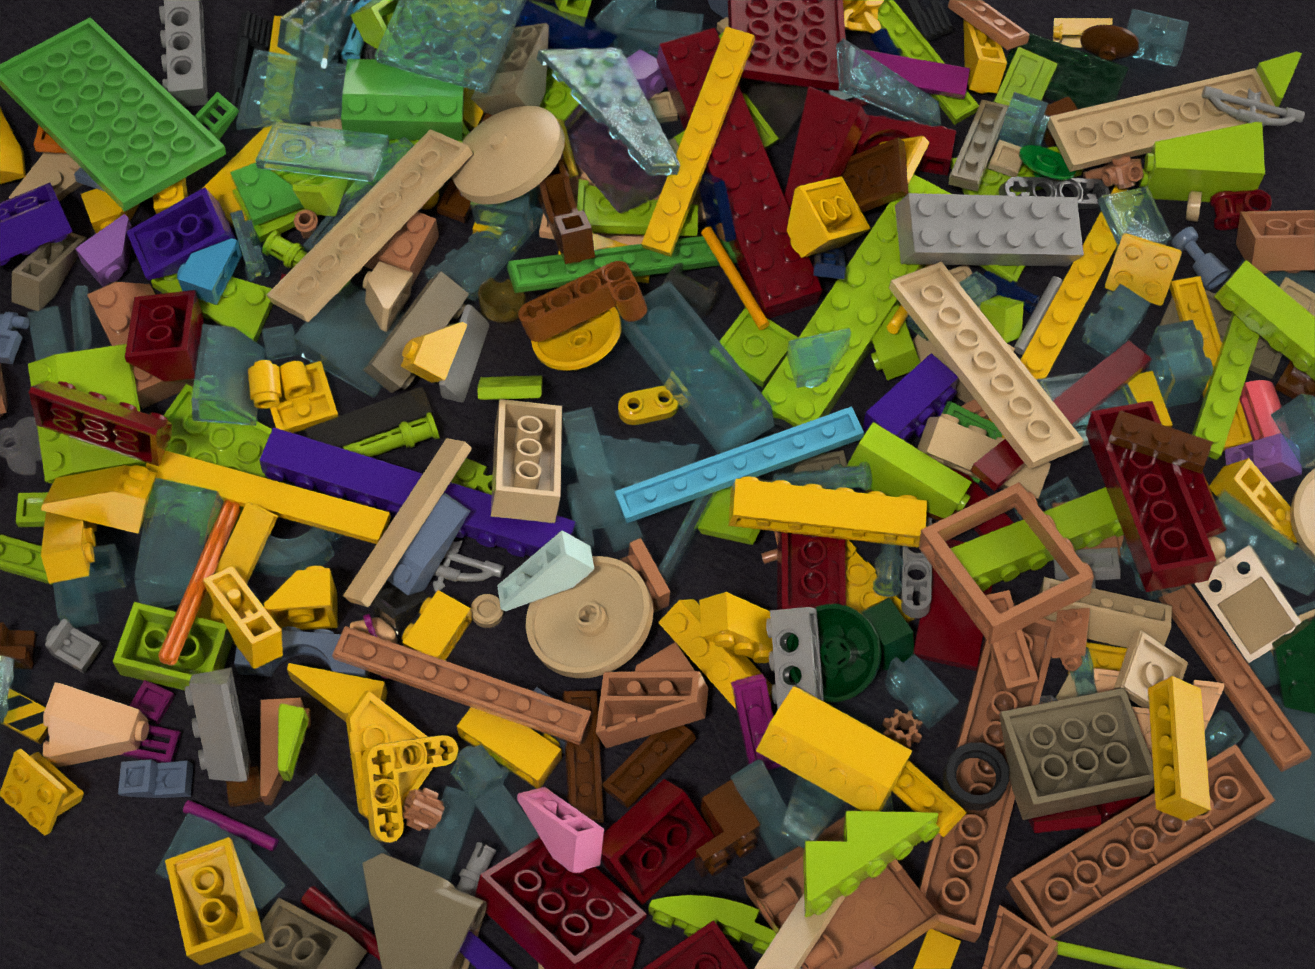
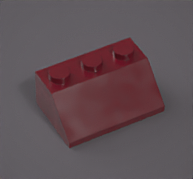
[125,290,204,382]
[601,779,715,905]

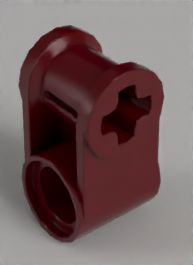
[1210,189,1272,230]

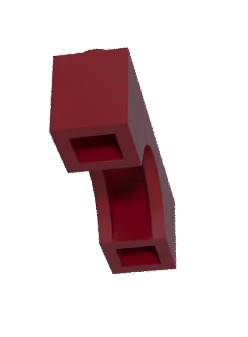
[851,115,956,176]

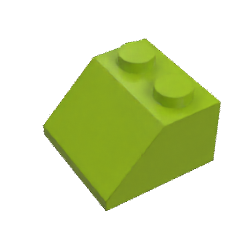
[350,0,436,62]

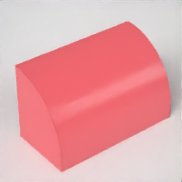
[1240,380,1293,441]

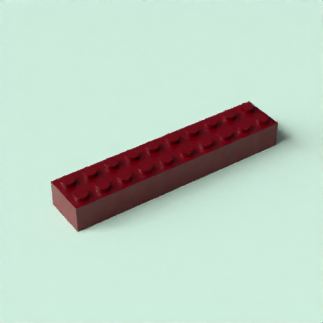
[657,28,822,319]

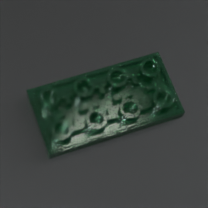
[1002,31,1128,109]

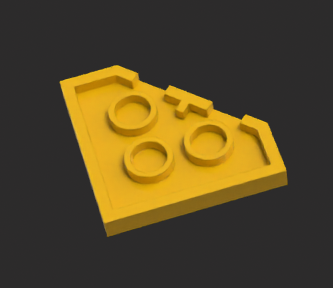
[346,691,445,832]

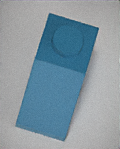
[177,238,242,305]

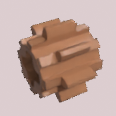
[882,709,923,749]
[402,787,445,831]

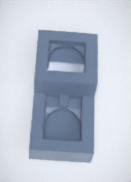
[118,759,194,798]

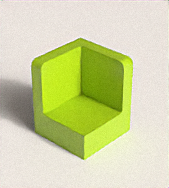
[980,295,1024,343]

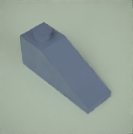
[387,493,470,595]

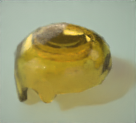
[478,277,526,322]

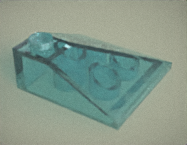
[293,283,404,398]

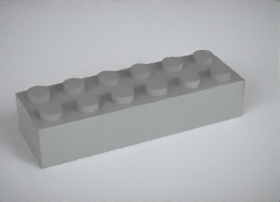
[895,193,1084,266]

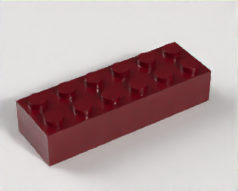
[1085,401,1217,592]

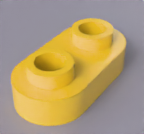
[618,386,679,425]

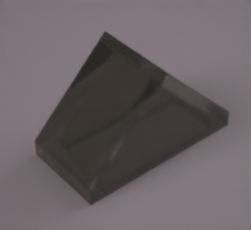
[371,585,430,636]

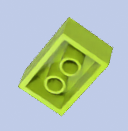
[113,602,233,691]

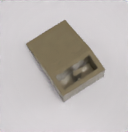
[471,23,549,115]

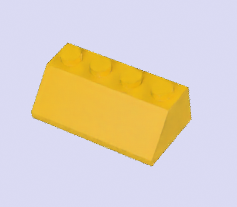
[756,686,912,812]

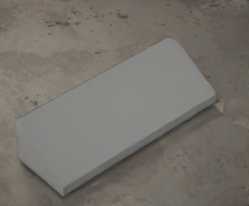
[439,304,489,402]

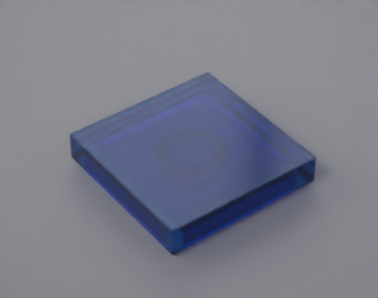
[699,172,736,242]

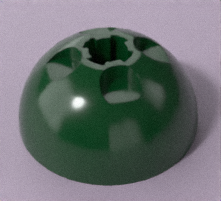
[787,604,881,702]

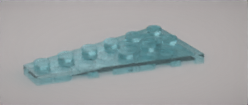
[236,49,346,130]

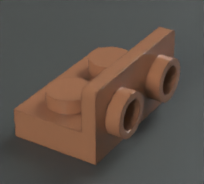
[620,538,670,613]

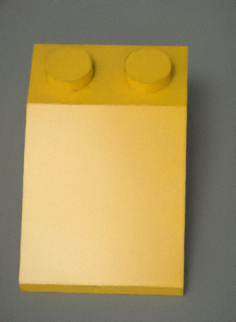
[41,465,157,534]
[165,837,265,965]

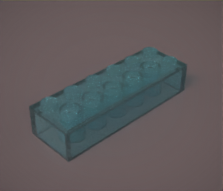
[618,281,774,454]

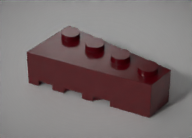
[784,87,869,211]

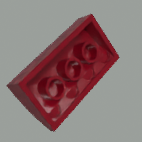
[777,532,846,610]

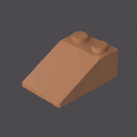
[364,212,439,285]

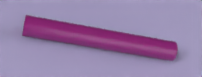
[183,800,279,852]

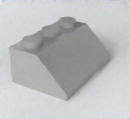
[185,668,251,782]

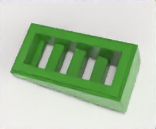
[194,92,239,140]

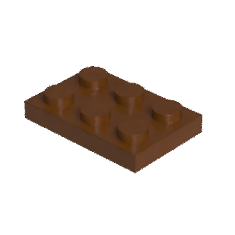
[842,138,908,213]

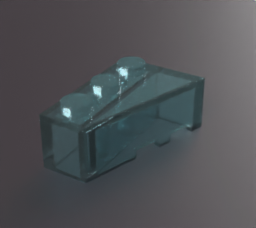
[277,0,355,73]
[614,5,704,59]

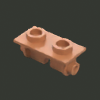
[1051,608,1090,671]

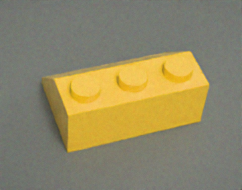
[787,176,871,258]

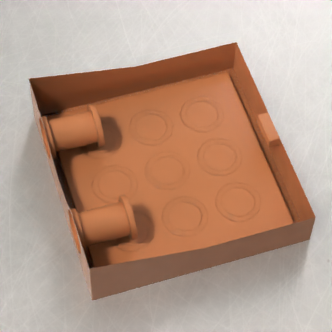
[743,809,938,969]

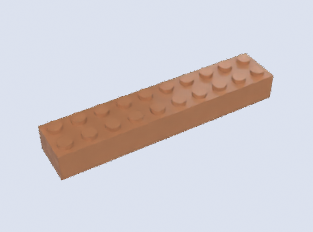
[919,618,1056,943]

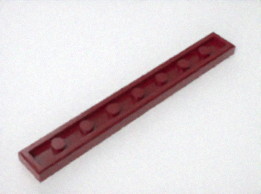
[970,340,1152,491]

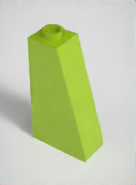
[841,422,972,519]

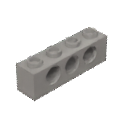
[159,0,208,107]
[766,607,824,709]

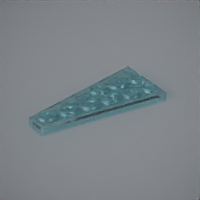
[536,48,681,176]

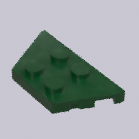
[1272,618,1315,714]

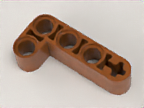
[518,261,648,342]

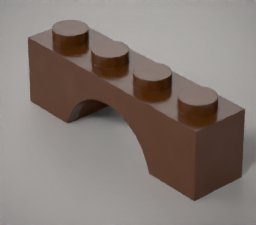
[535,159,595,264]

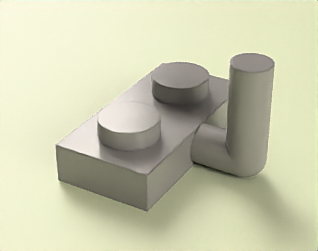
[1053,548,1120,589]

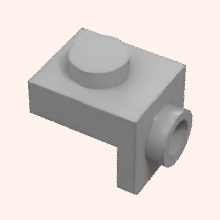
[45,619,103,673]

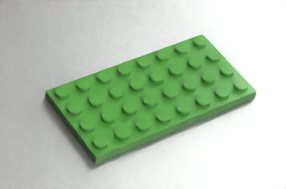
[0,18,226,211]

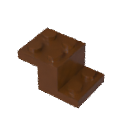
[694,762,766,878]

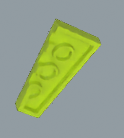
[151,273,273,347]

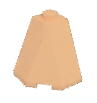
[43,682,149,767]

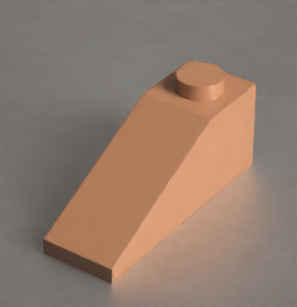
[260,698,311,805]

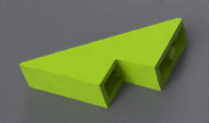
[803,811,940,917]

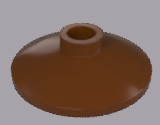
[1080,25,1139,60]

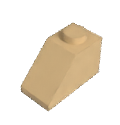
[363,261,413,332]

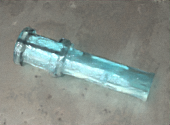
[773,462,872,490]
[873,543,904,597]

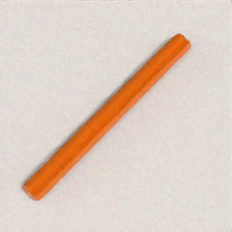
[158,500,241,666]

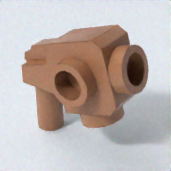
[1083,155,1144,189]

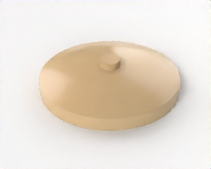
[452,106,565,204]
[526,556,653,678]

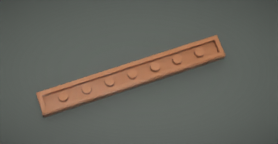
[1154,584,1312,772]
[332,626,591,745]

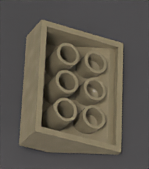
[999,688,1154,820]

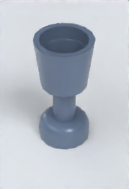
[1171,226,1231,290]

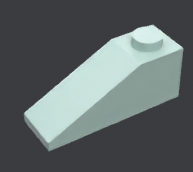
[497,531,594,611]

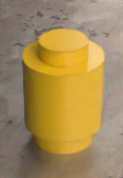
[248,360,282,409]

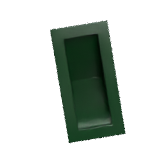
[860,598,914,671]

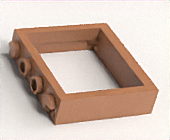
[919,482,1094,645]

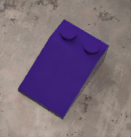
[126,187,236,280]

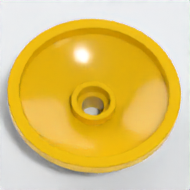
[531,307,622,370]

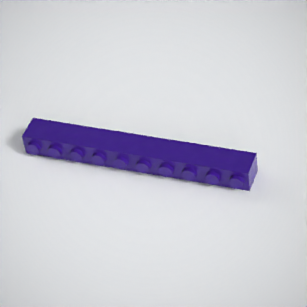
[259,427,576,557]

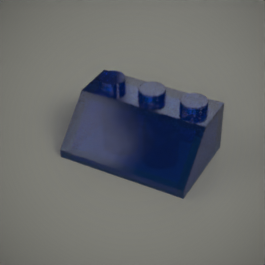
[509,0,617,74]

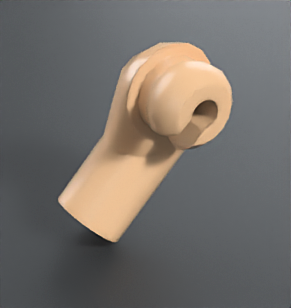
[350,617,397,644]

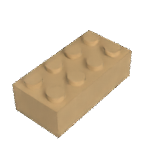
[491,399,562,523]

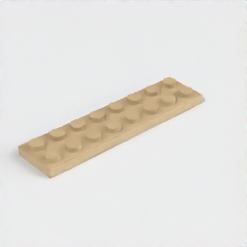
[1046,68,1280,172]
[267,129,473,322]
[889,262,1084,469]

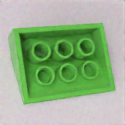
[341,59,465,141]

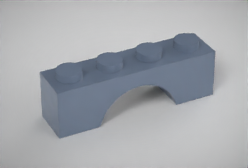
[234,626,370,679]

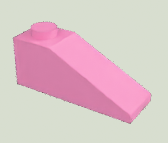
[517,787,604,873]

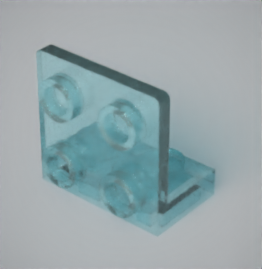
[885,654,959,729]

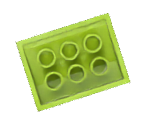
[28,344,146,484]

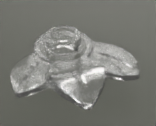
[0,417,42,475]

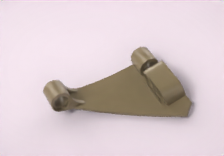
[362,853,487,969]

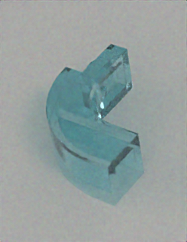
[254,527,342,577]

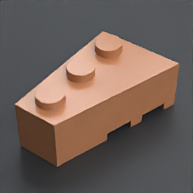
[596,671,708,748]
[982,905,1058,969]

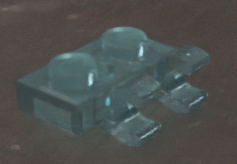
[230,210,270,281]

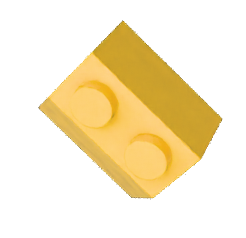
[264,566,338,630]

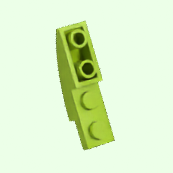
[649,895,776,954]

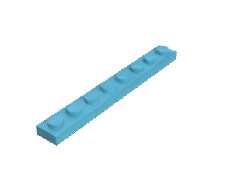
[615,406,864,524]

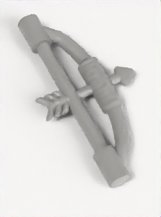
[1202,86,1305,127]
[433,540,504,592]

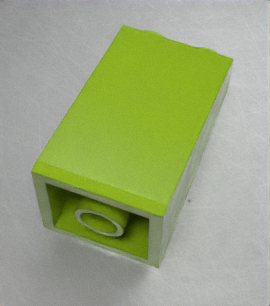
[1138,122,1265,202]

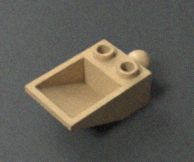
[1195,537,1301,664]

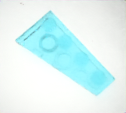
[425,199,544,301]

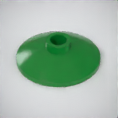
[1019,145,1076,180]

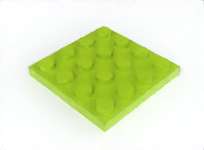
[139,384,272,537]

